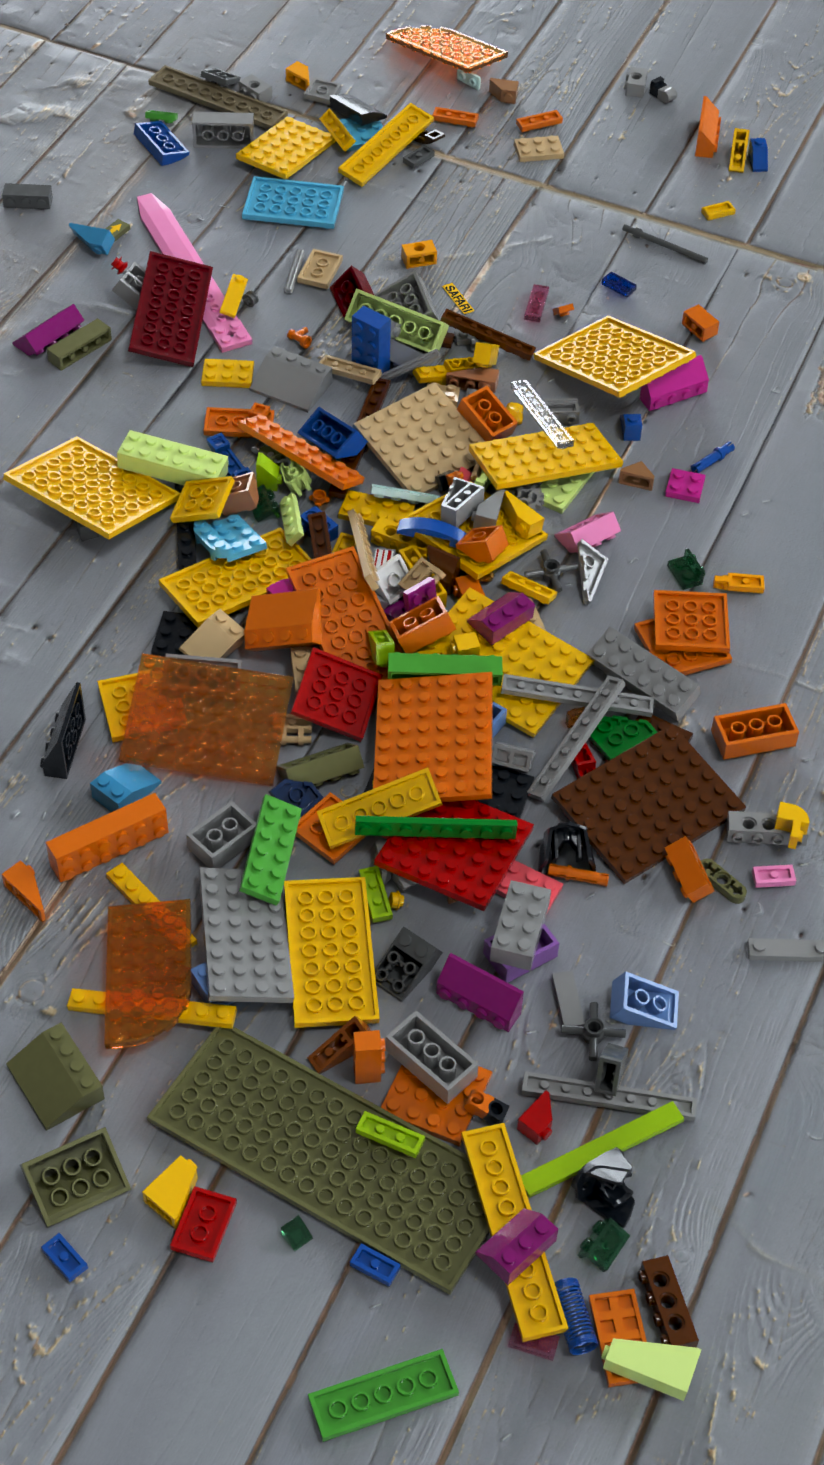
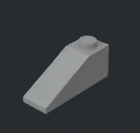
[471,489,505,528]

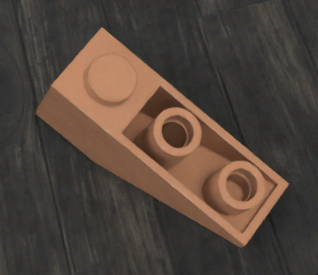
[446,367,499,393]

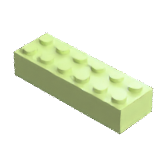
[344,288,449,353]
[117,430,229,485]

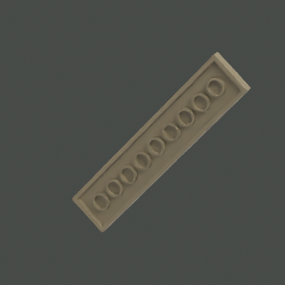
[148,65,288,130]

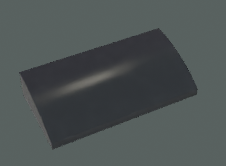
[330,94,387,126]

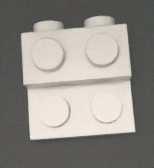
[375,554,409,606]

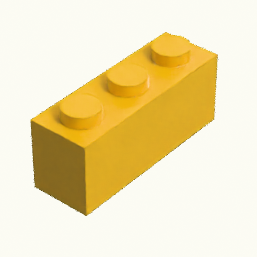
[473,342,500,368]

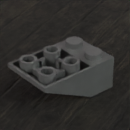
[375,926,443,1001]

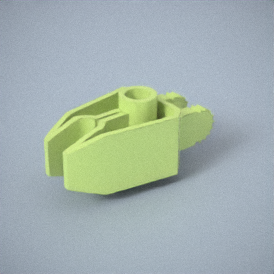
[280,459,312,497]

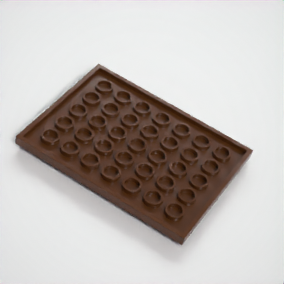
[551,724,746,884]

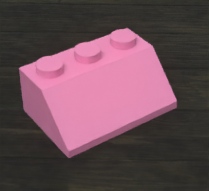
[554,511,621,553]

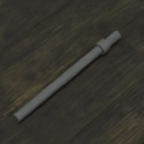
[622,224,708,264]

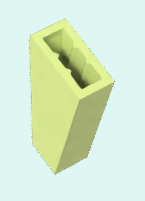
[601,1338,702,1401]

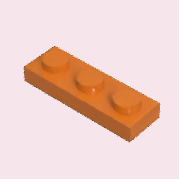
[432,107,479,127]
[516,110,563,132]

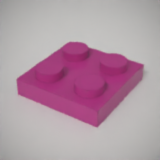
[665,468,706,503]

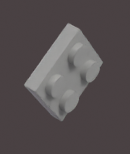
[303,77,341,105]

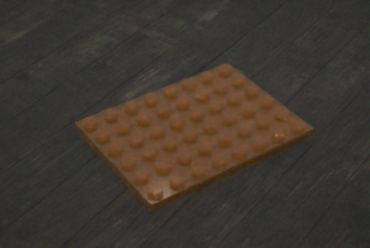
[119,653,293,786]

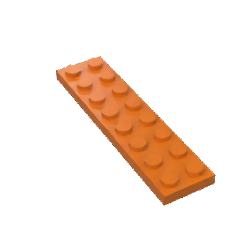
[237,415,365,490]

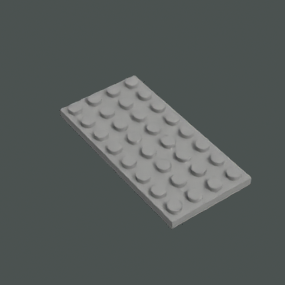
[199,867,294,1003]

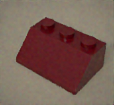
[330,265,374,318]

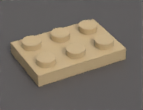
[514,135,564,162]
[297,249,343,289]

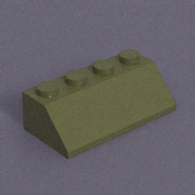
[276,743,365,787]

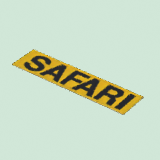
[442,283,475,314]

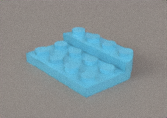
[193,514,267,562]

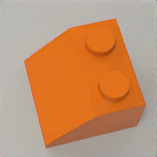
[455,525,509,563]

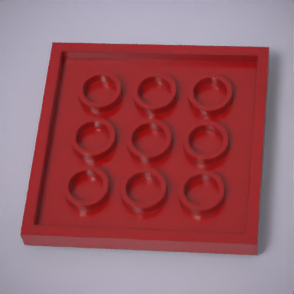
[290,647,383,742]

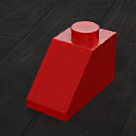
[517,1090,553,1145]

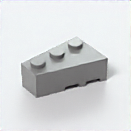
[441,477,484,528]

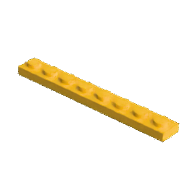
[67,988,237,1029]

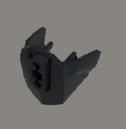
[538,821,596,873]
[571,1147,635,1228]

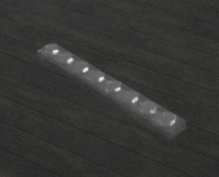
[510,380,574,449]

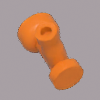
[287,327,312,349]

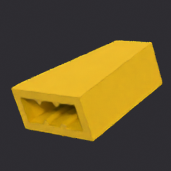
[142,1155,198,1229]

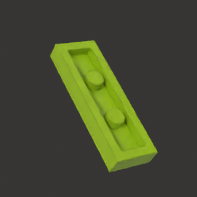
[358,866,393,923]
[355,1111,425,1158]

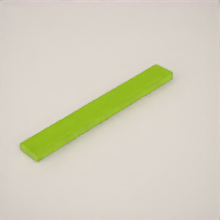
[521,1101,684,1198]

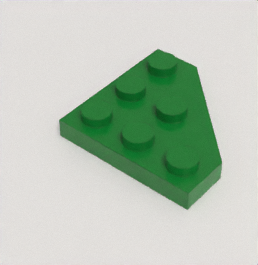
[589,715,658,761]

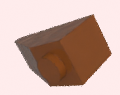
[307,1016,372,1074]

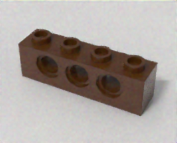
[638,1255,699,1348]

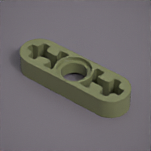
[701,858,747,904]

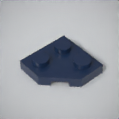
[269,779,324,817]

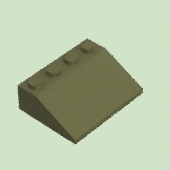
[6,1022,105,1131]
[20,1127,131,1227]

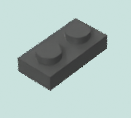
[403,145,435,169]

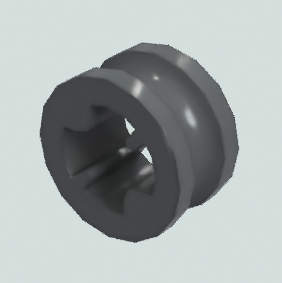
[242,291,259,307]

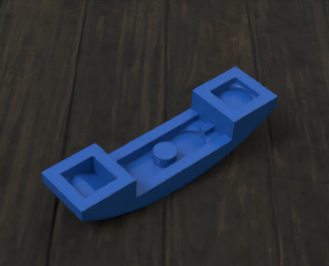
[207,432,251,477]
[396,517,467,548]

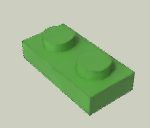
[145,110,178,123]

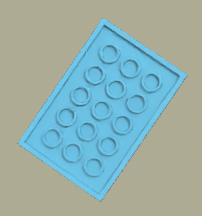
[242,176,344,229]

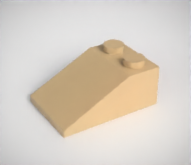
[179,609,245,658]

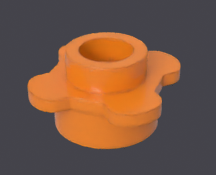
[309,489,330,507]

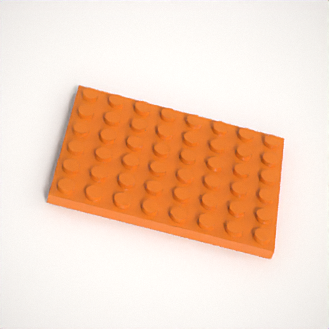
[373,672,493,802]

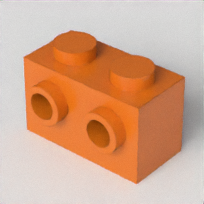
[682,304,719,342]

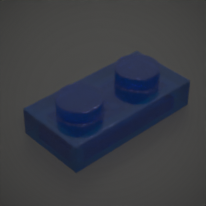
[601,272,637,297]

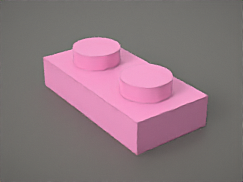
[752,865,796,888]

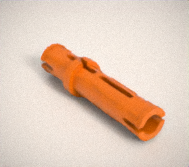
[547,863,609,887]

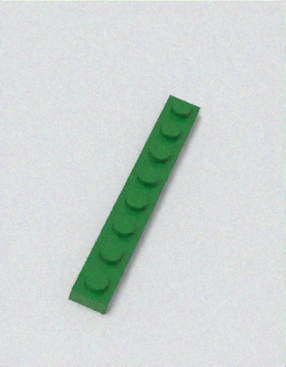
[355,816,517,839]

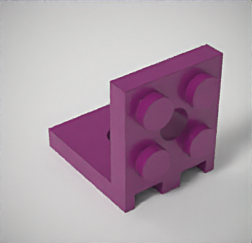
[384,576,437,621]

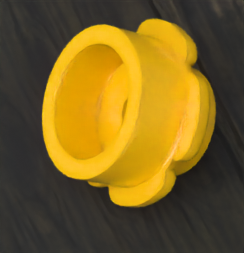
[389,890,404,911]

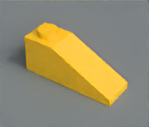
[729,128,750,173]
[219,274,248,318]
[501,491,545,539]

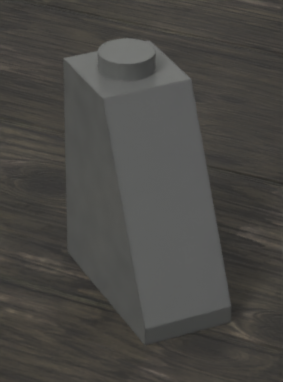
[594,1043,629,1096]

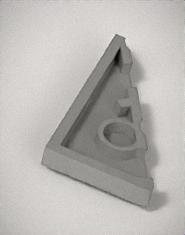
[577,539,608,605]

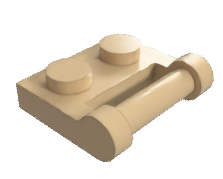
[398,557,446,591]

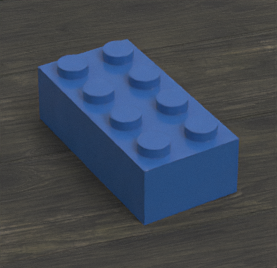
[352,306,391,373]

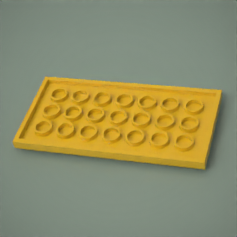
[469,423,623,490]
[159,527,312,628]
[284,877,380,1028]

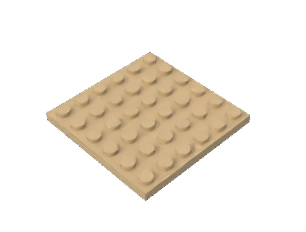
[353,382,485,493]

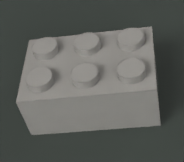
[186,801,256,868]

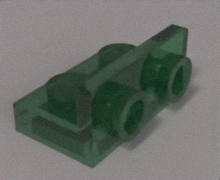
[252,484,281,522]
[667,548,705,590]
[577,1218,630,1272]

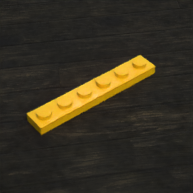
[106,863,197,955]

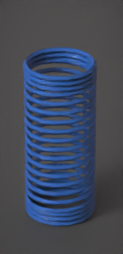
[555,1277,598,1355]

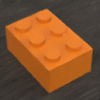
[456,386,518,442]
[389,596,456,653]

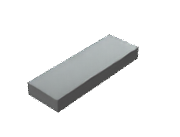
[552,971,585,1026]

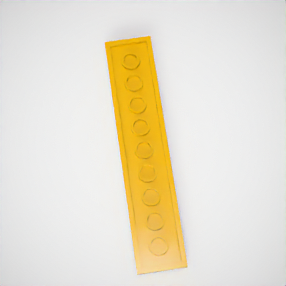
[461,1123,568,1342]

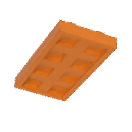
[588,1289,647,1388]

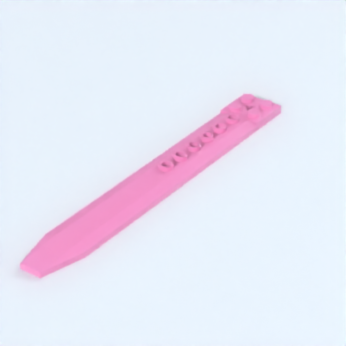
[137,193,252,353]

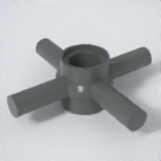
[524,549,578,593]
[561,1002,626,1061]

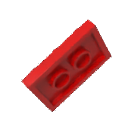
[170,1186,237,1263]

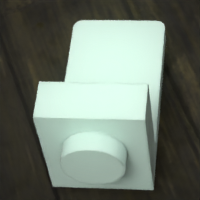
[457,59,481,90]

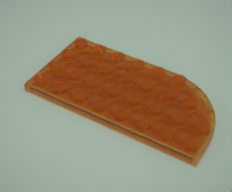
[386,25,508,73]
[104,899,192,1049]

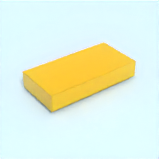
[701,201,736,221]

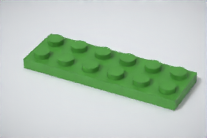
[239,794,302,906]
[308,1348,459,1442]

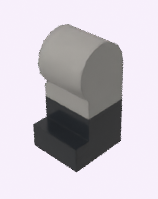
[649,76,677,103]

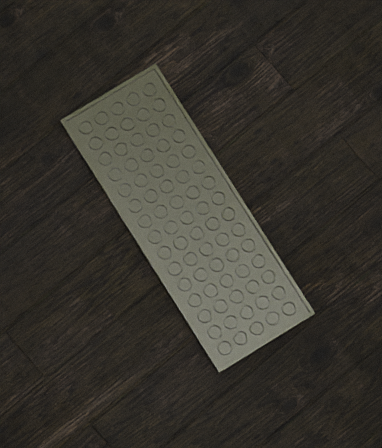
[147,1027,490,1295]

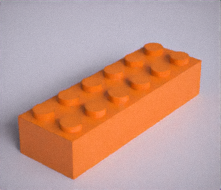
[46,793,169,883]

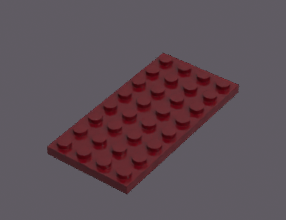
[128,251,213,367]

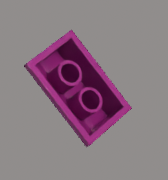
[467,592,535,646]
[475,1208,558,1285]

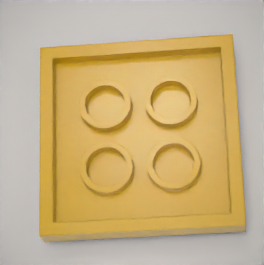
[170,476,235,523]

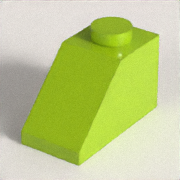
[256,452,283,491]
[368,630,395,667]

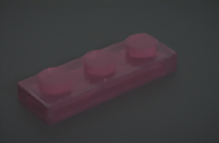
[524,284,549,322]

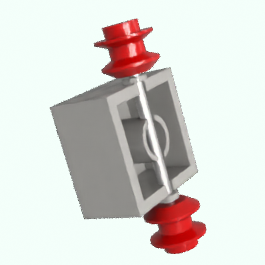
[111,257,146,311]

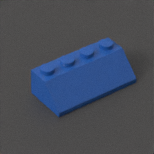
[297,407,368,459]

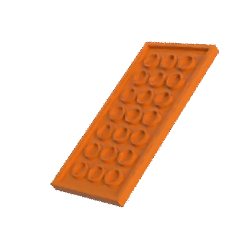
[285,546,404,680]

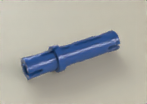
[691,441,735,473]

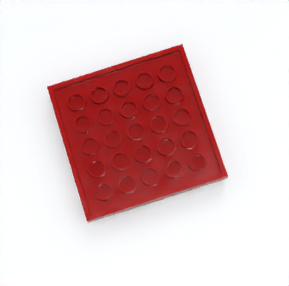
[374,800,534,911]

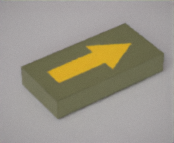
[105,219,130,242]

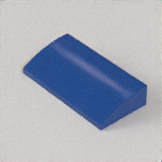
[134,121,190,166]

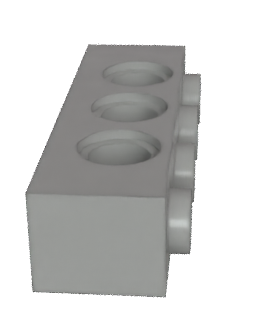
[726,811,809,846]

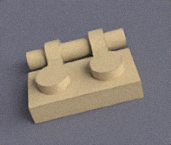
[273,714,312,745]

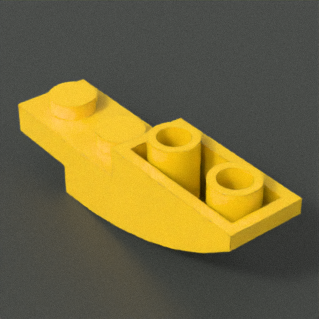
[412,357,480,385]

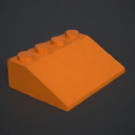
[244,589,322,651]

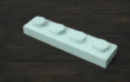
[370,484,440,505]

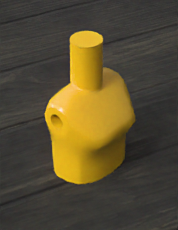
[506,402,524,431]

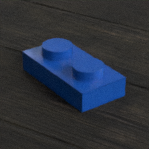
[41,1233,88,1282]
[350,1243,401,1287]

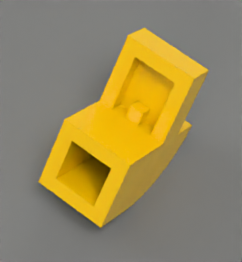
[774,802,810,849]

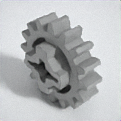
[509,484,544,512]

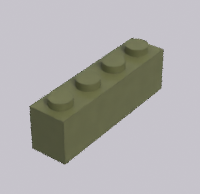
[47,318,112,371]

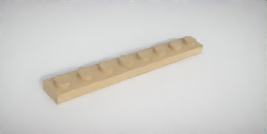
[348,508,380,591]

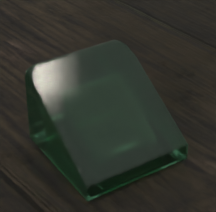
[281,1215,313,1251]

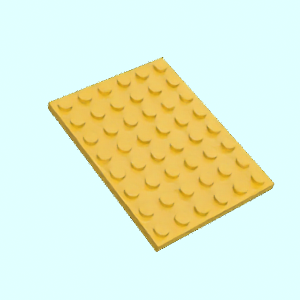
[534,316,696,398]
[3,436,181,540]
[416,587,594,738]

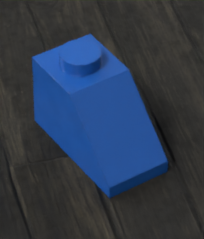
[748,138,768,172]
[620,414,642,441]

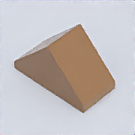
[618,461,655,491]

